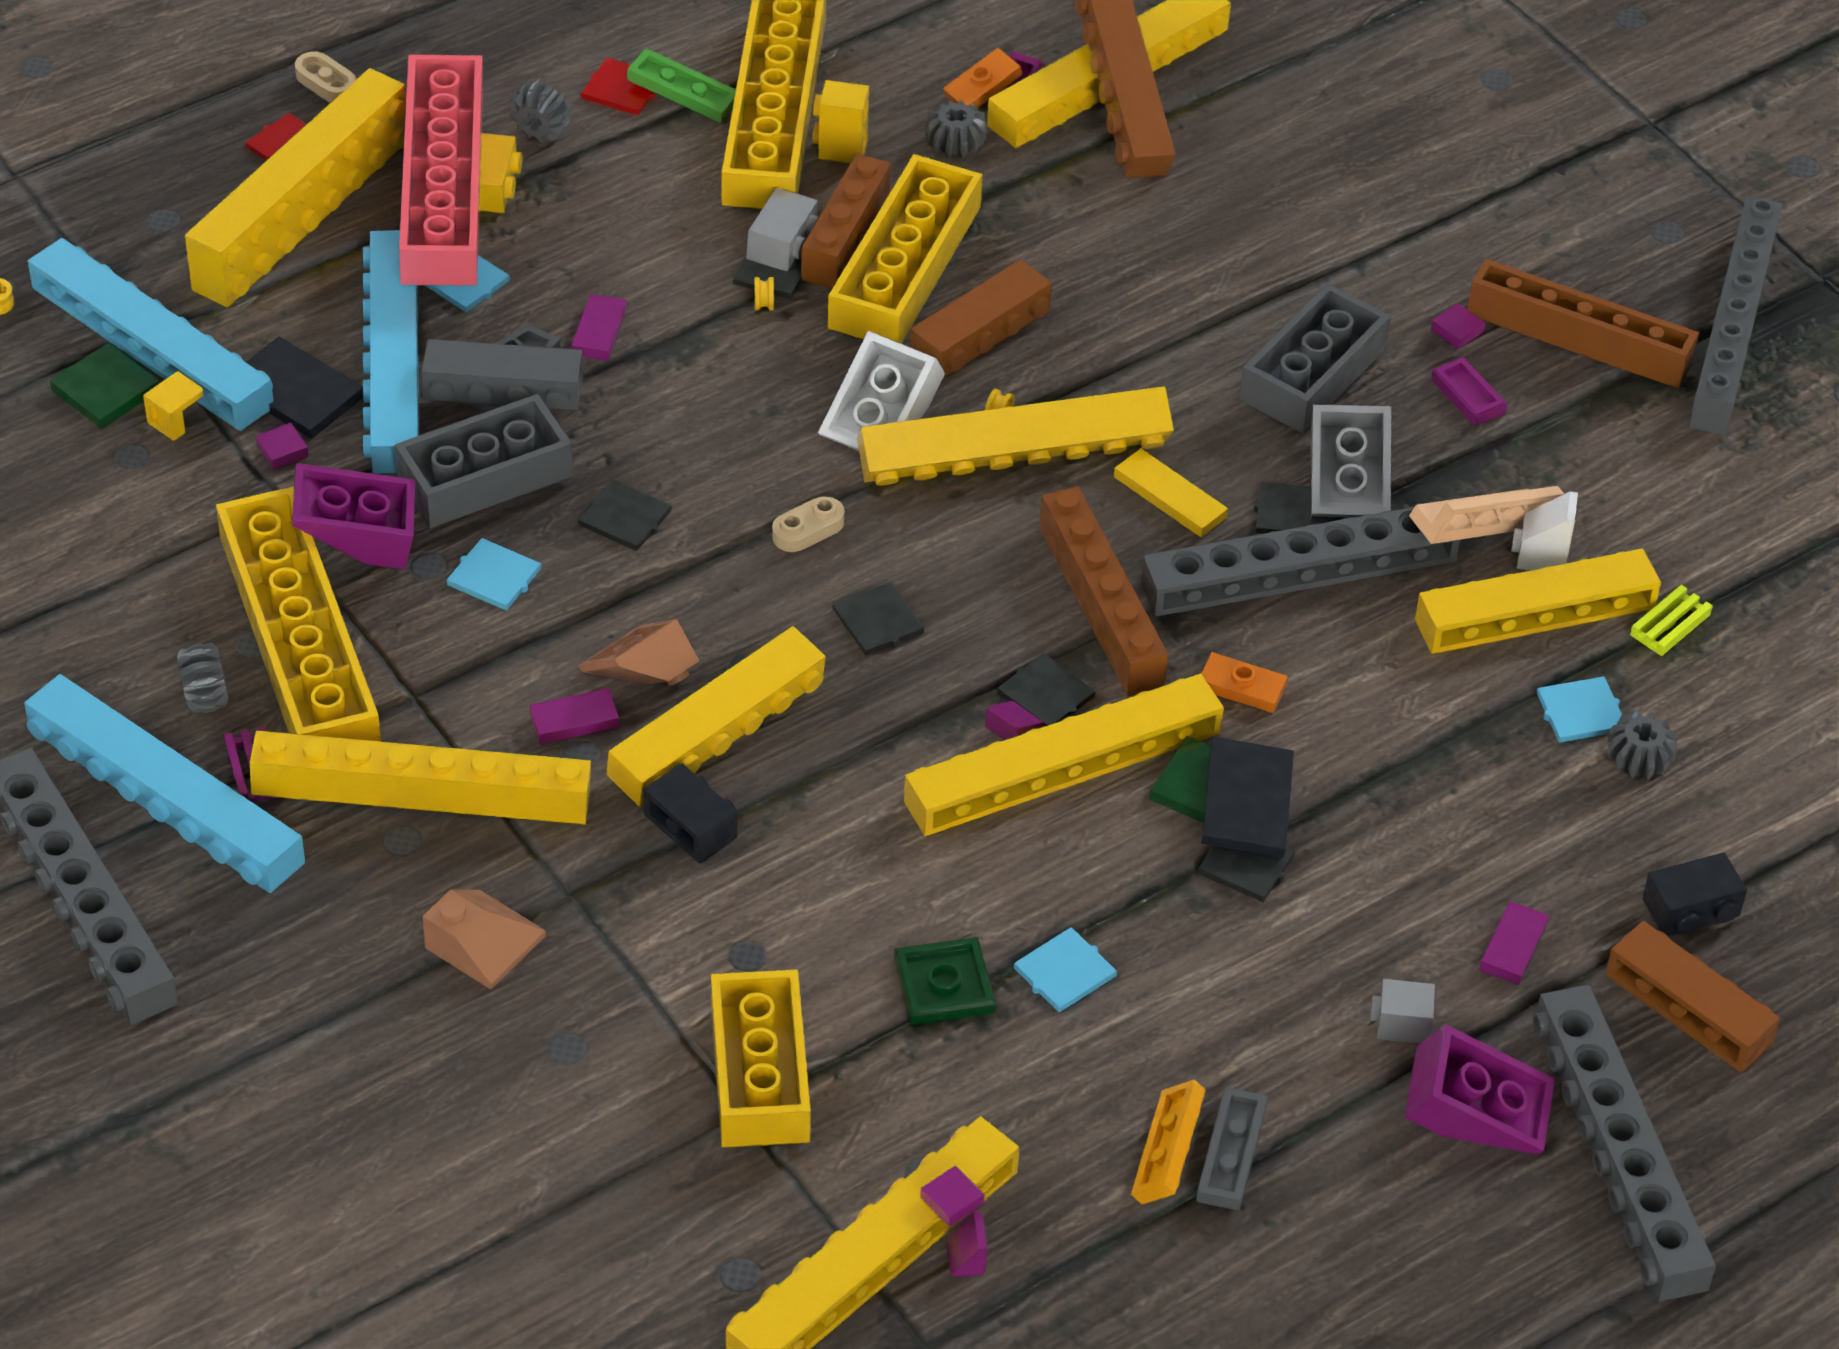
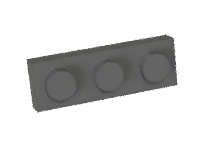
[1196,1086,1268,1211]

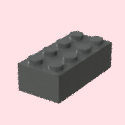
[1239,283,1391,434]
[395,394,573,528]

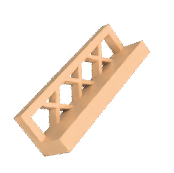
[1409,486,1564,544]

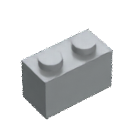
[746,188,819,271]

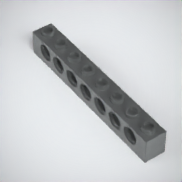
[1689,195,1783,436]
[1141,507,1460,617]
[0,747,178,1025]
[1532,985,1716,1302]

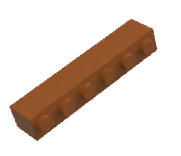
[1074,0,1176,178]
[1467,259,1699,389]
[1039,486,1168,696]

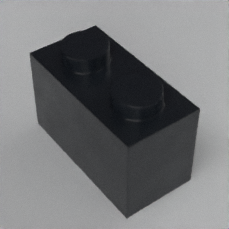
[644,763,738,864]
[1642,852,1747,936]

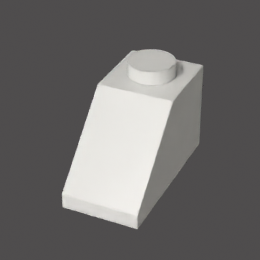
[1511,492,1578,570]

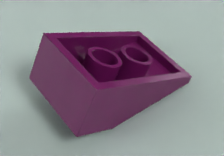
[292,463,415,569]
[1404,1024,1555,1154]

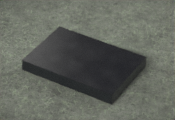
[246,336,363,439]
[1201,736,1294,858]

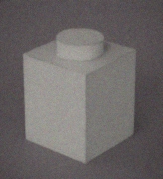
[1370,979,1435,1044]

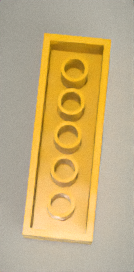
[828,154,983,344]

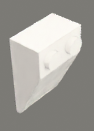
[818,331,945,451]

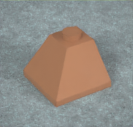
[578,619,700,686]
[422,889,546,989]

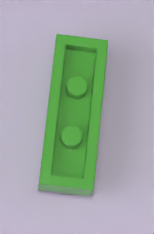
[627,48,736,123]

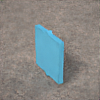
[425,255,510,312]
[447,538,541,611]
[1536,676,1622,743]
[1014,927,1117,1013]

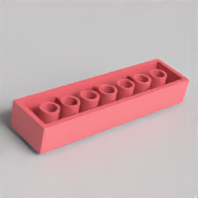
[399,55,483,286]

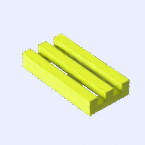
[1630,585,1713,656]

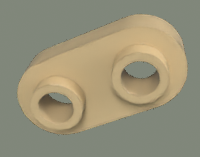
[295,52,356,102]
[772,497,844,552]

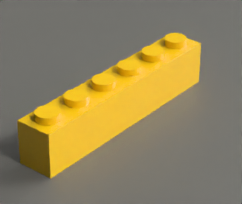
[1415,548,1661,654]
[606,626,826,807]

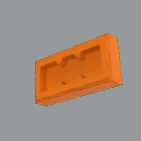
[943,48,1022,108]
[1201,652,1288,713]

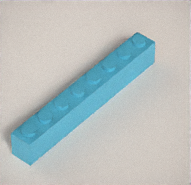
[363,230,420,474]
[28,238,274,432]
[24,674,305,893]

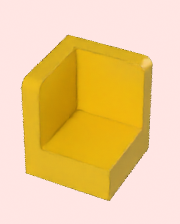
[143,371,204,441]

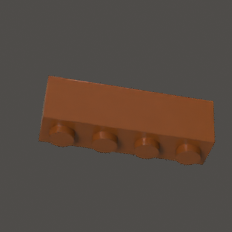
[801,154,891,289]
[910,259,1052,378]
[1605,921,1780,1073]

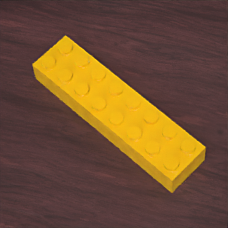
[722,0,826,209]
[185,68,406,308]
[216,486,381,742]

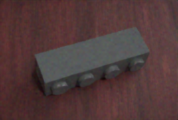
[422,339,583,410]

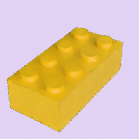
[711,970,811,1148]

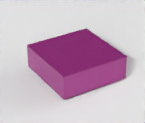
[1431,303,1485,349]
[255,423,309,470]
[920,1165,984,1227]

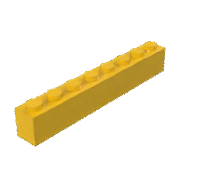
[987,0,1231,148]
[857,386,1174,486]
[904,673,1224,837]
[250,731,591,825]
[726,1116,1019,1349]

